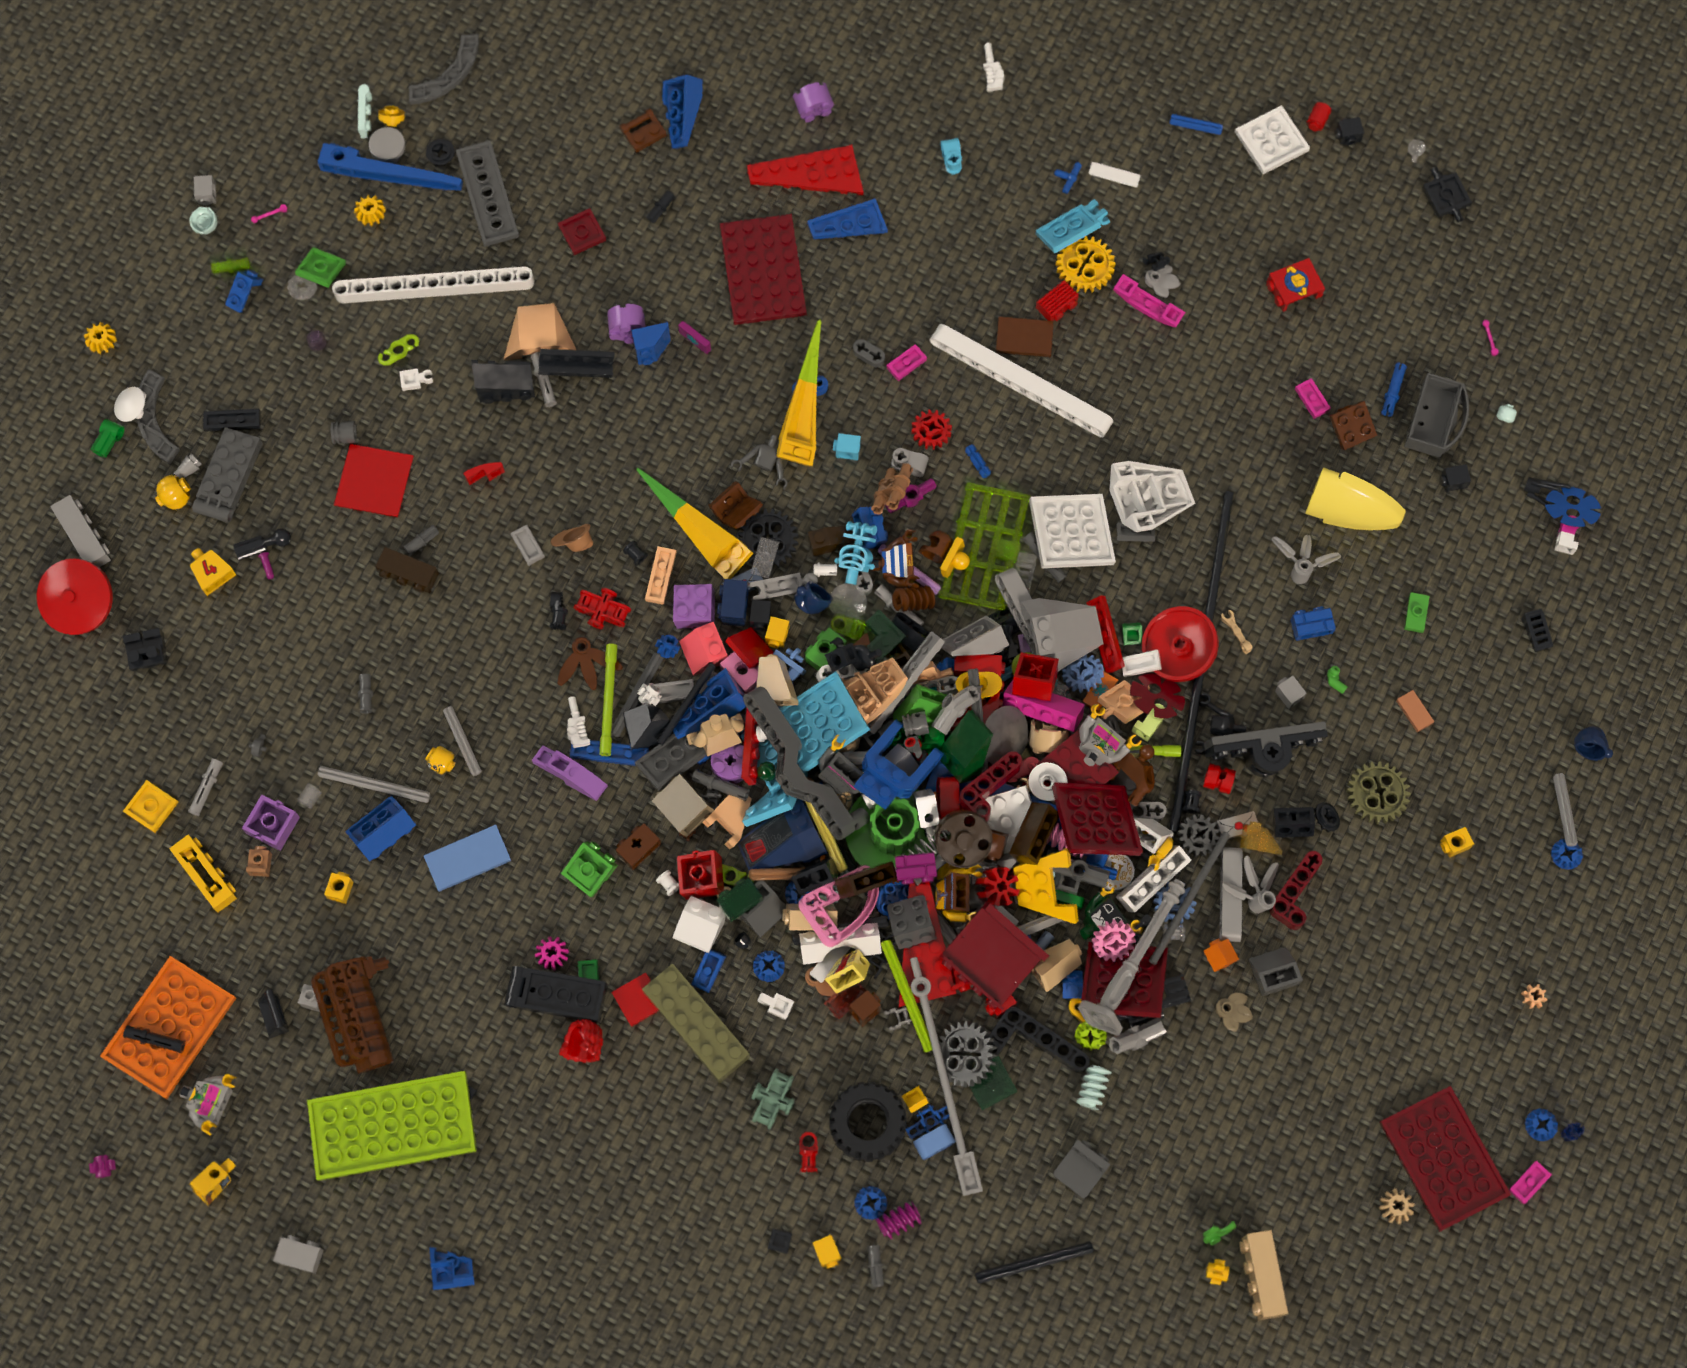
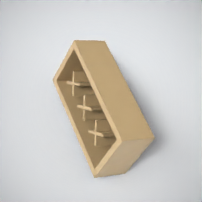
[1239,1230,1288,1320]

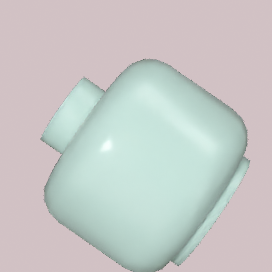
[1496,404,1517,423]

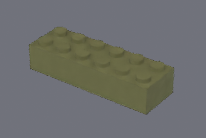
[642,963,750,1084]

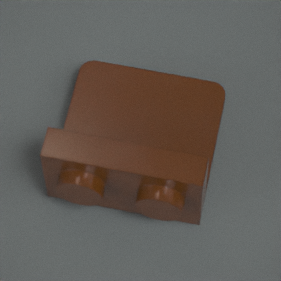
[708,481,763,529]

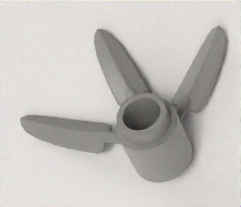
[1271,535,1341,584]
[1222,855,1279,913]

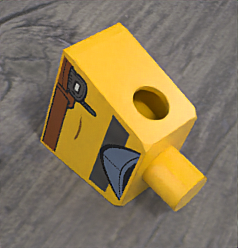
[189,1158,236,1206]

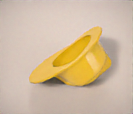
[956,672,1002,700]

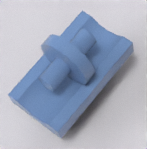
[773,648,806,682]

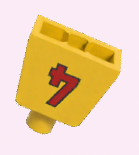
[190,548,236,596]

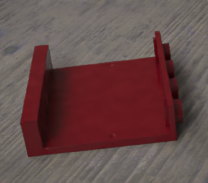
[940,901,1049,1010]

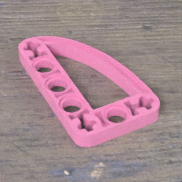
[798,865,879,947]

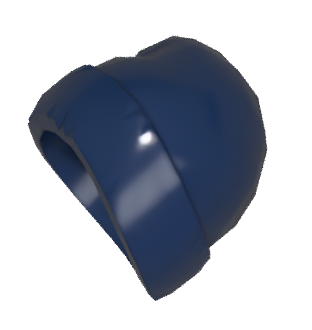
[794,581,833,615]
[1574,726,1613,761]

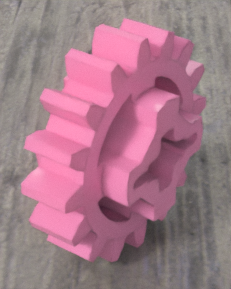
[1092,919,1136,962]

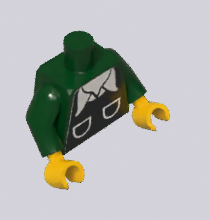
[1080,882,1143,940]

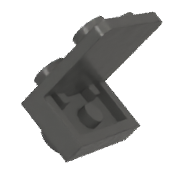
[887,895,937,949]
[1053,1140,1110,1198]

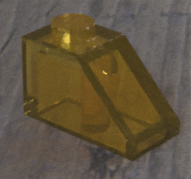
[1240,821,1282,855]

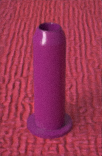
[258,552,274,580]

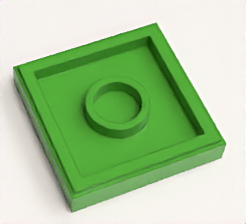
[295,247,346,288]

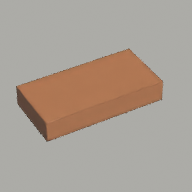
[1396,690,1434,733]

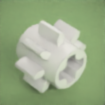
[637,683,662,706]

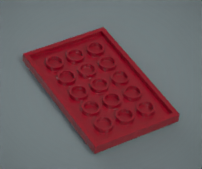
[720,214,807,325]
[1379,1086,1511,1232]

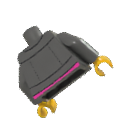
[818,734,863,794]

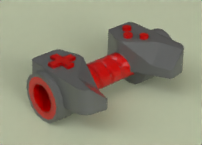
[904,736,928,766]

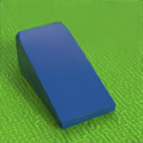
[691,949,726,993]

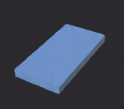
[424,825,511,892]

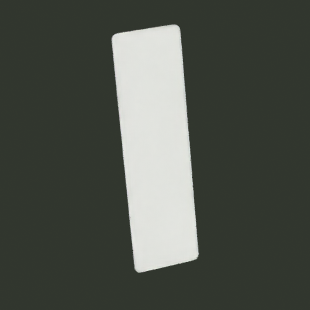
[1089,162,1140,187]
[810,946,851,983]

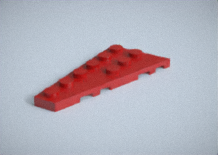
[747,145,864,196]
[898,881,956,1008]

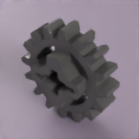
[1177,814,1220,857]

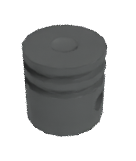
[331,421,357,444]
[902,711,929,738]

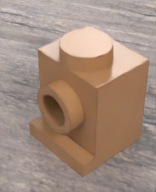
[246,846,272,877]

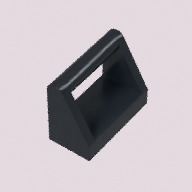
[258,989,290,1038]

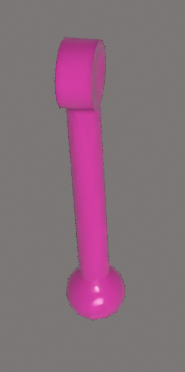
[251,204,287,223]
[1482,320,1499,356]

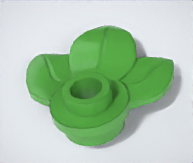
[1203,1221,1237,1245]

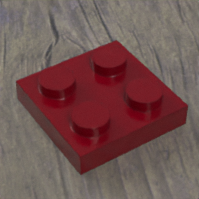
[557,208,607,255]

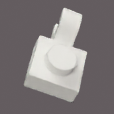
[757,993,794,1020]

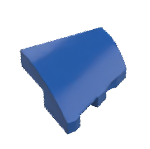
[430,1247,475,1290]

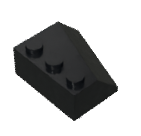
[471,360,535,404]

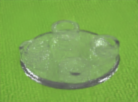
[830,583,867,621]

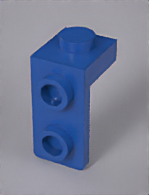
[225,270,263,313]

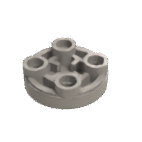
[369,127,406,163]

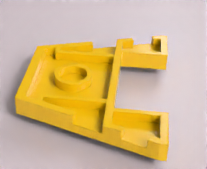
[1013,848,1079,924]

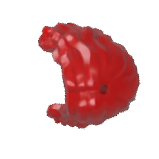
[559,1019,603,1063]

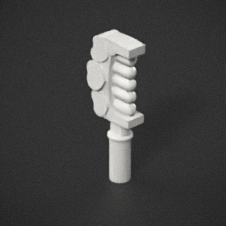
[983,43,1004,91]
[567,697,590,748]

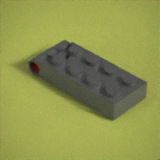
[192,427,263,523]

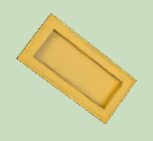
[940,537,970,578]

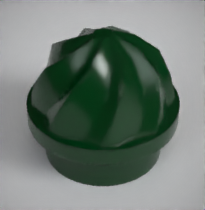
[757,761,776,781]

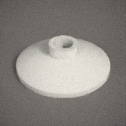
[1028,763,1068,801]

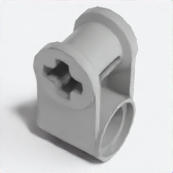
[891,448,929,477]

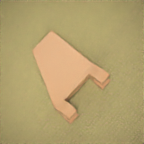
[702,785,752,850]

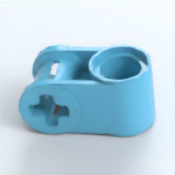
[940,138,962,175]

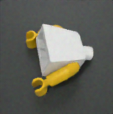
[1134,818,1173,871]

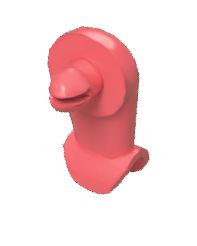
[1007,757,1039,783]

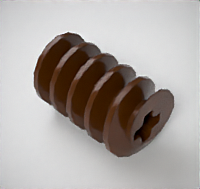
[892,586,935,612]

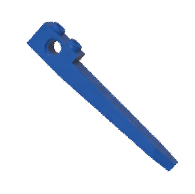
[318,143,463,191]

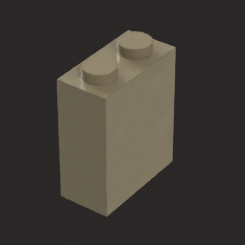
[652,774,714,837]

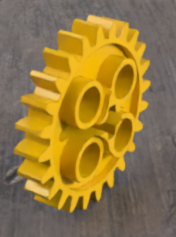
[1056,236,1116,293]

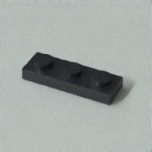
[203,409,261,432]

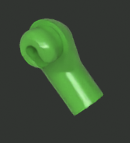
[1327,666,1348,694]

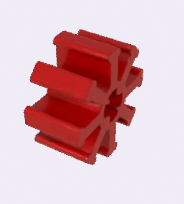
[976,867,1020,906]

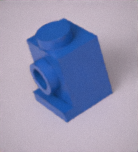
[1062,971,1083,998]

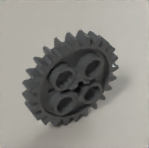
[939,1021,997,1087]

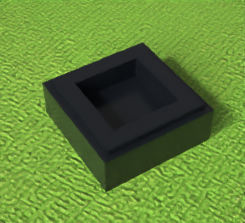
[768,1228,793,1254]

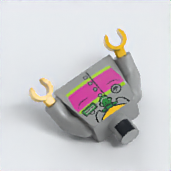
[1079,704,1141,766]
[180,1074,237,1136]

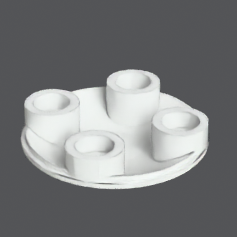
[114,387,146,422]

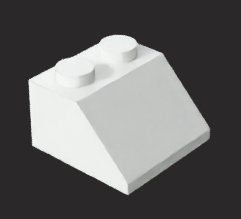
[673,896,727,953]

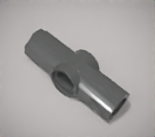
[1052,859,1110,888]

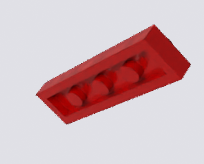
[1086,595,1125,673]
[741,708,760,785]

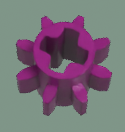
[89,1155,116,1178]

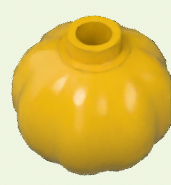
[155,475,191,510]

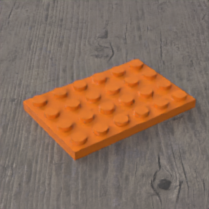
[100,956,236,1099]

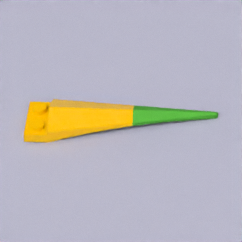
[637,468,753,579]

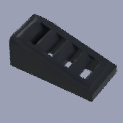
[1521,608,1554,652]

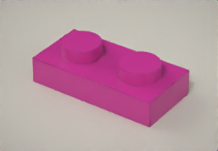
[887,344,927,381]
[1295,378,1331,419]
[1509,1160,1552,1205]

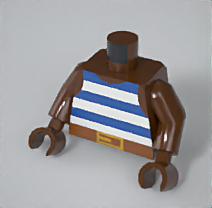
[871,529,920,588]

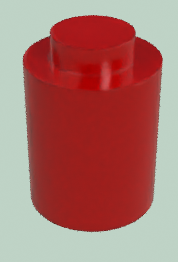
[1306,102,1332,131]

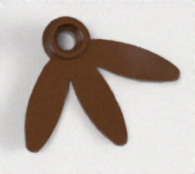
[557,637,623,690]

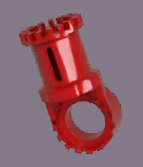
[799,1132,818,1172]

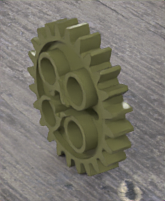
[1346,761,1411,824]

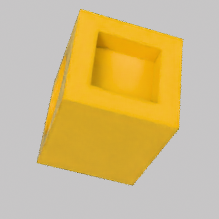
[765,616,790,648]
[1440,827,1474,858]
[324,872,354,904]
[813,1235,841,1269]

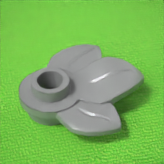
[1145,265,1180,298]

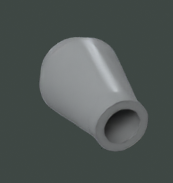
[174,453,202,479]

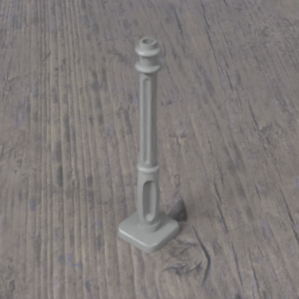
[1078,879,1185,1035]

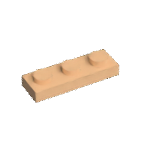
[645,546,677,605]

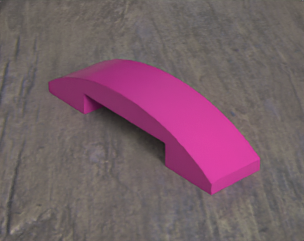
[1113,274,1185,328]

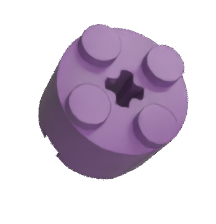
[793,82,834,122]
[607,304,646,344]
[711,743,744,784]

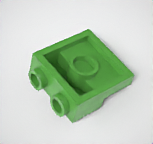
[561,841,618,897]

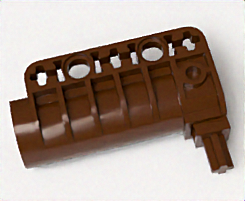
[311,956,394,1074]

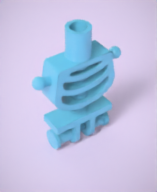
[834,521,877,585]

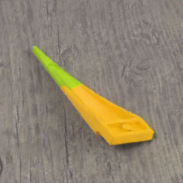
[776,320,821,467]

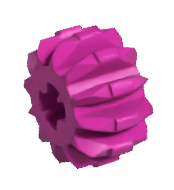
[535,936,569,970]

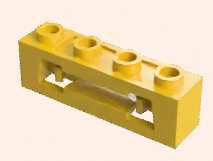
[169,834,237,912]

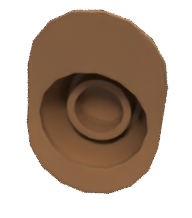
[550,524,593,552]

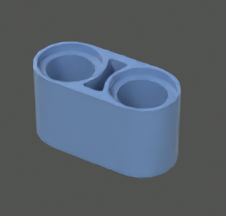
[913,1124,956,1160]

